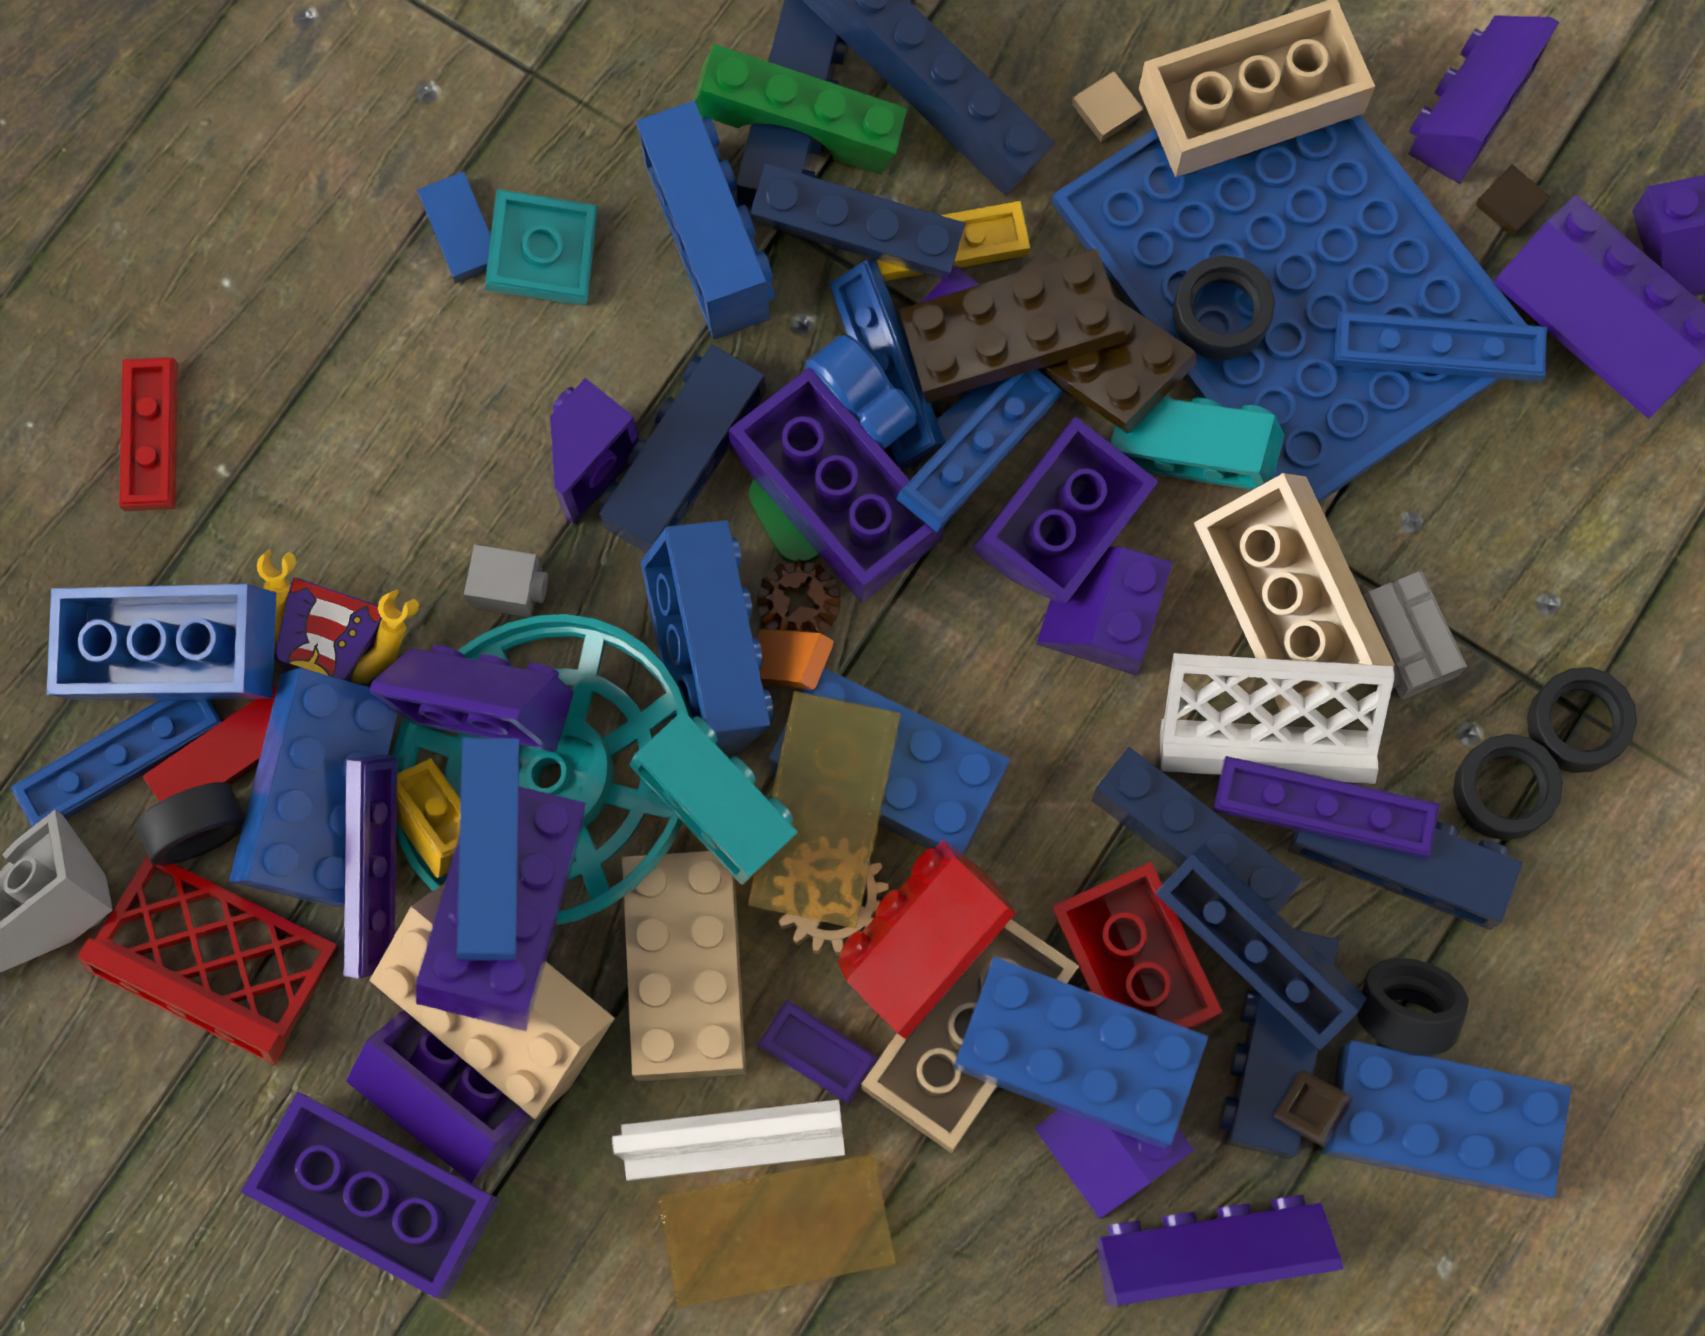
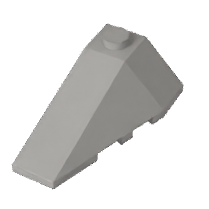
[0,810,112,973]

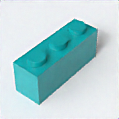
[1110,395,1285,490]
[629,710,798,885]

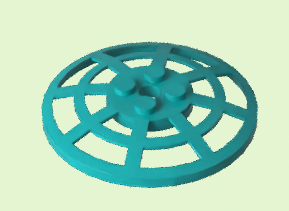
[392,614,693,925]

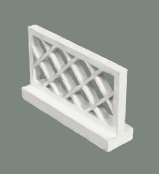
[1160,653,1394,784]
[612,1100,845,1181]

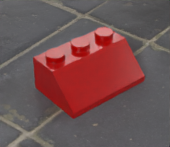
[837,839,1016,1040]
[1052,862,1223,1030]

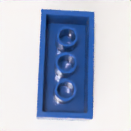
[636,100,775,340]
[640,520,773,756]
[47,584,276,701]
[229,668,398,907]
[768,668,1010,856]
[953,957,1208,1149]
[1322,1040,1571,1201]

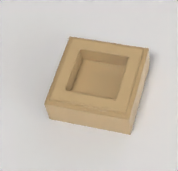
[1072,71,1143,143]

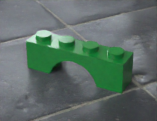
[693,44,907,175]

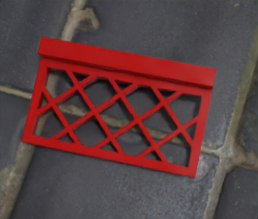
[77,855,339,1066]

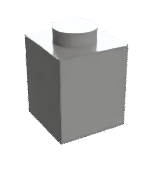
[464,544,548,617]

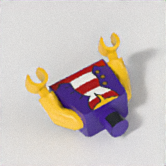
[257,549,419,684]

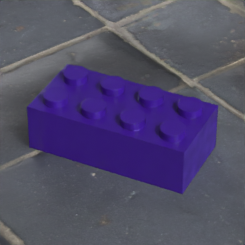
[729,367,945,603]
[415,786,586,1031]
[241,1092,501,1299]

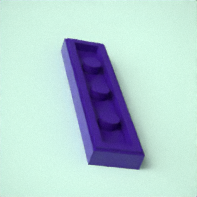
[344,754,397,979]
[1213,756,1440,859]

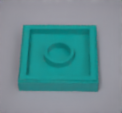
[484,189,598,306]

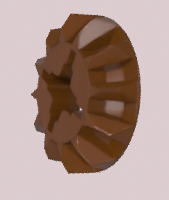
[757,558,841,634]

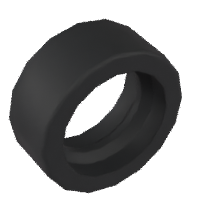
[1172,255,1275,361]
[1527,667,1637,773]
[1453,734,1563,841]
[135,782,245,866]
[1357,958,1469,1056]

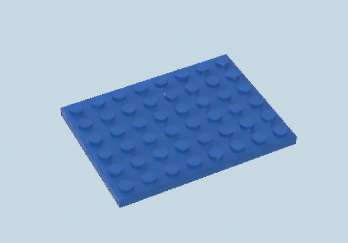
[1051,115,1527,503]

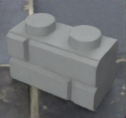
[1363,571,1467,699]

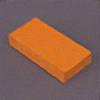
[756,629,834,690]

